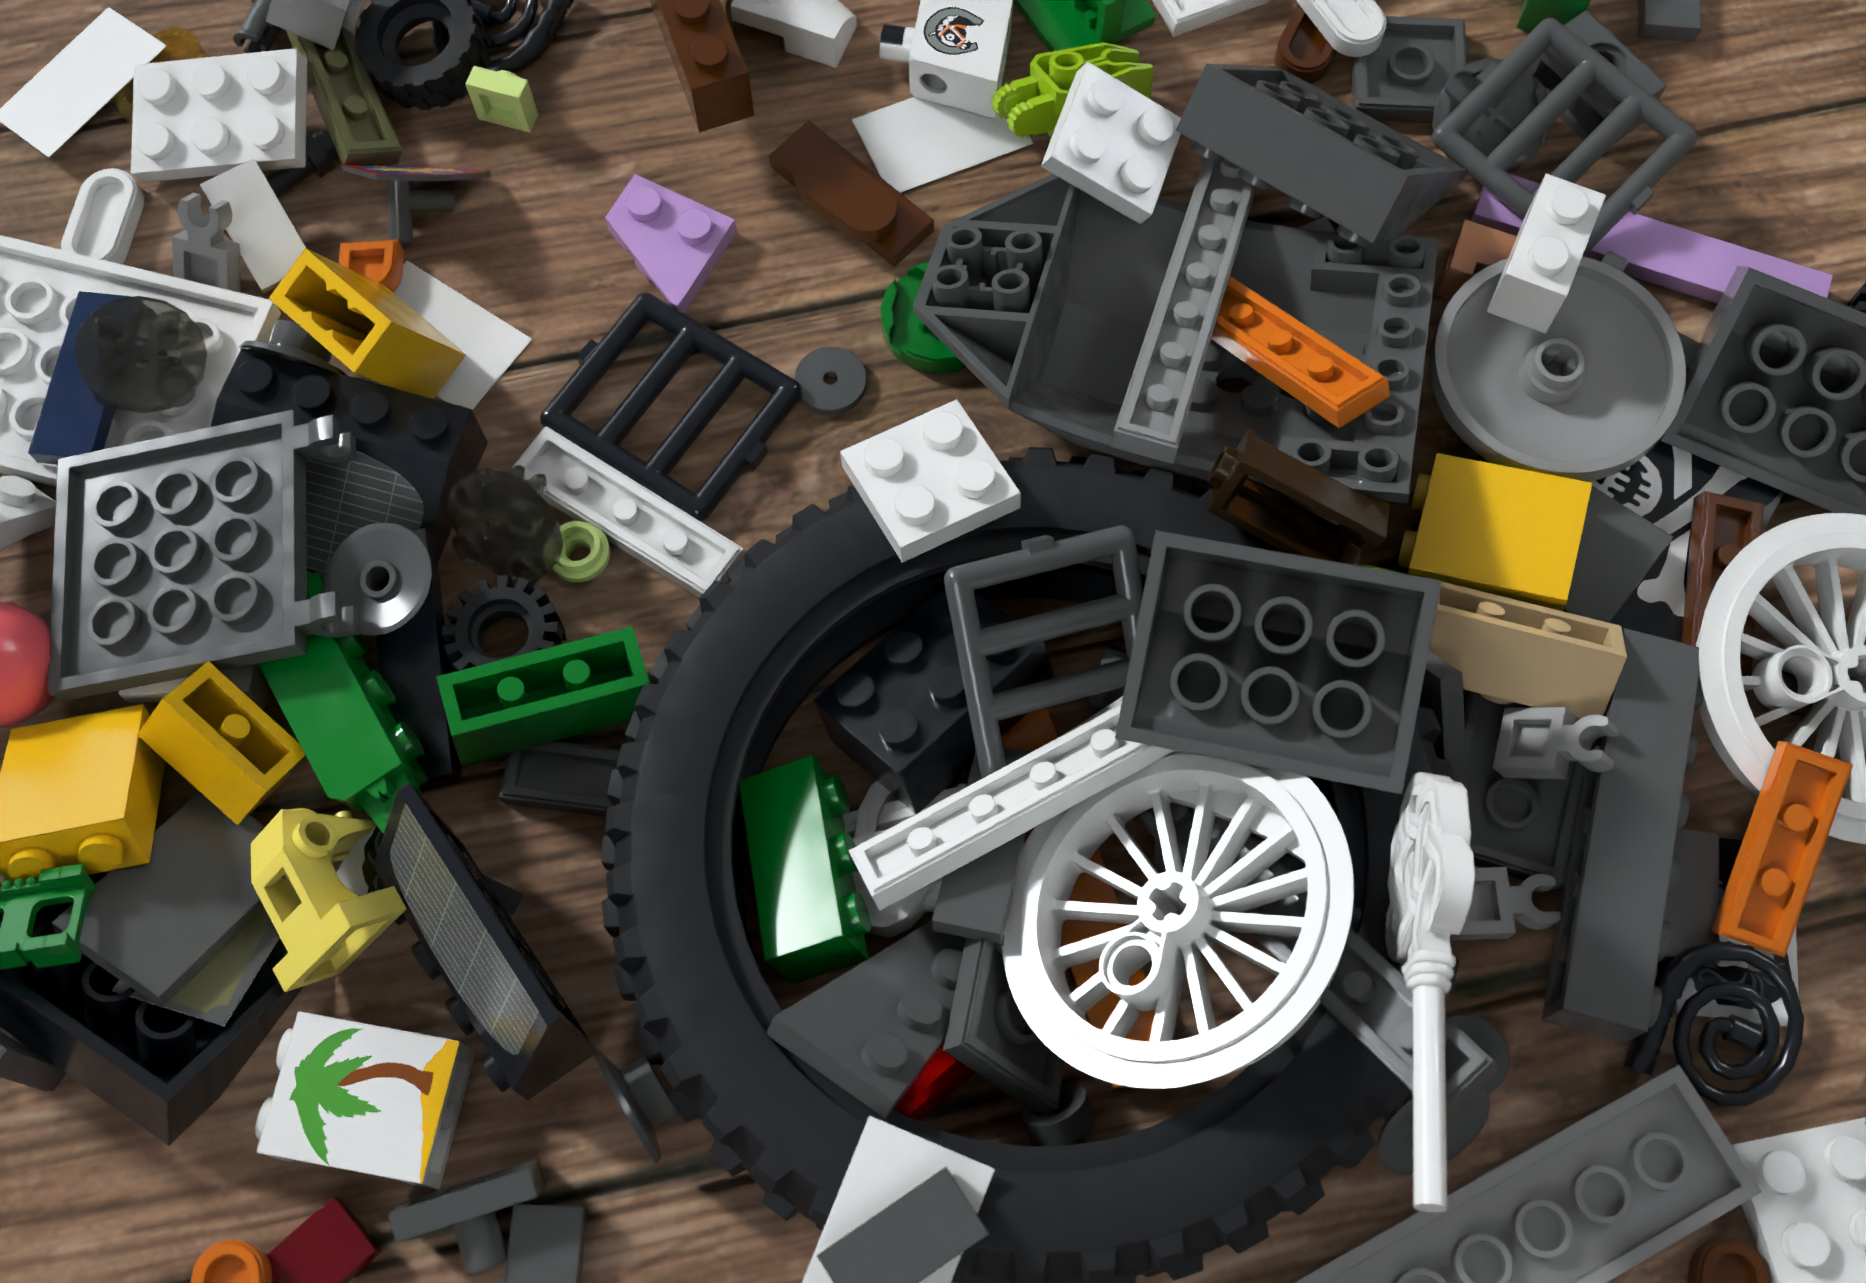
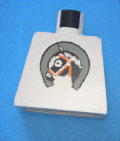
[879,0,1013,118]

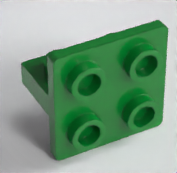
[1013,0,1155,52]

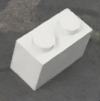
[1487,174,1606,334]

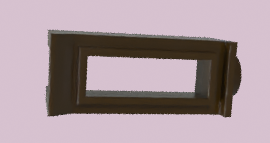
[1207,429,1390,566]

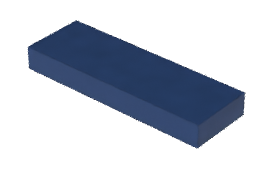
[28,291,146,465]

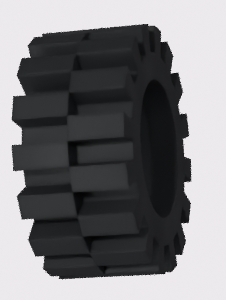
[442,575,567,671]

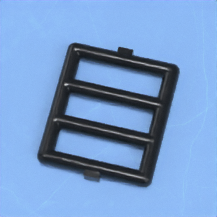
[540,292,803,522]

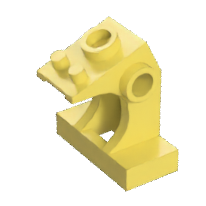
[250,808,406,992]

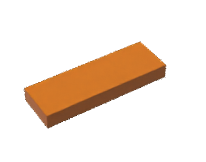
[1711,741,1853,958]

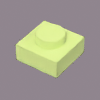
[465,66,538,133]

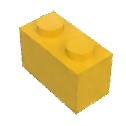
[137,661,306,826]

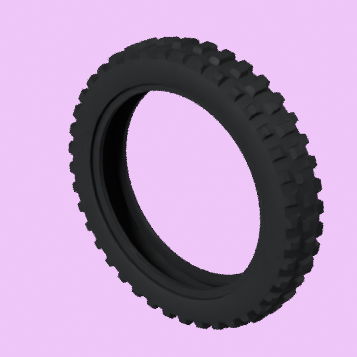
[601,447,1467,1283]

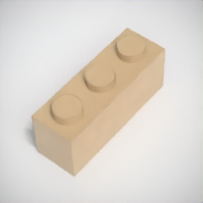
[1429,582,1627,719]

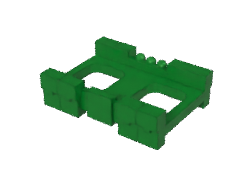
[0,864,96,970]

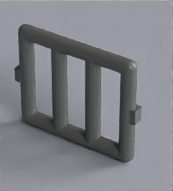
[1432,18,1697,256]
[944,525,1144,779]

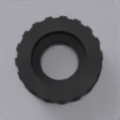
[355,0,491,110]

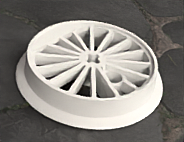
[1696,513,1866,845]
[1002,751,1354,1089]

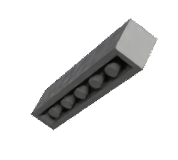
[1541,628,1704,1043]

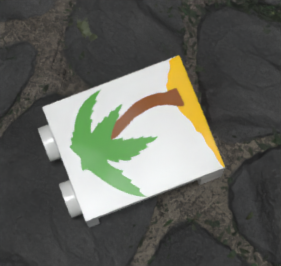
[255,1011,475,1190]

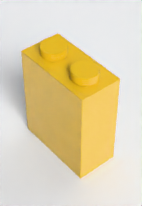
[269,248,466,399]
[1397,453,1593,611]
[0,704,166,884]

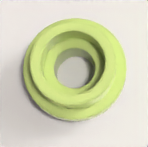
[547,521,610,582]

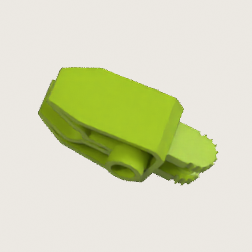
[991,42,1153,138]

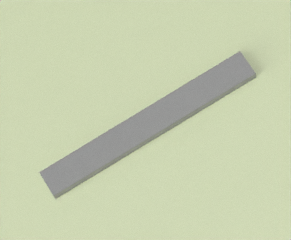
[1110,158,1257,464]

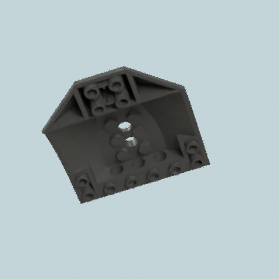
[913,174,1439,504]

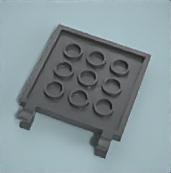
[47,410,360,701]

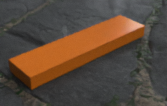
[1211,276,1390,428]

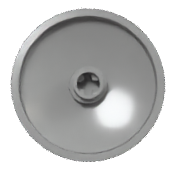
[1430,256,1686,482]

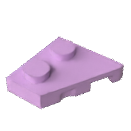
[605,174,737,313]

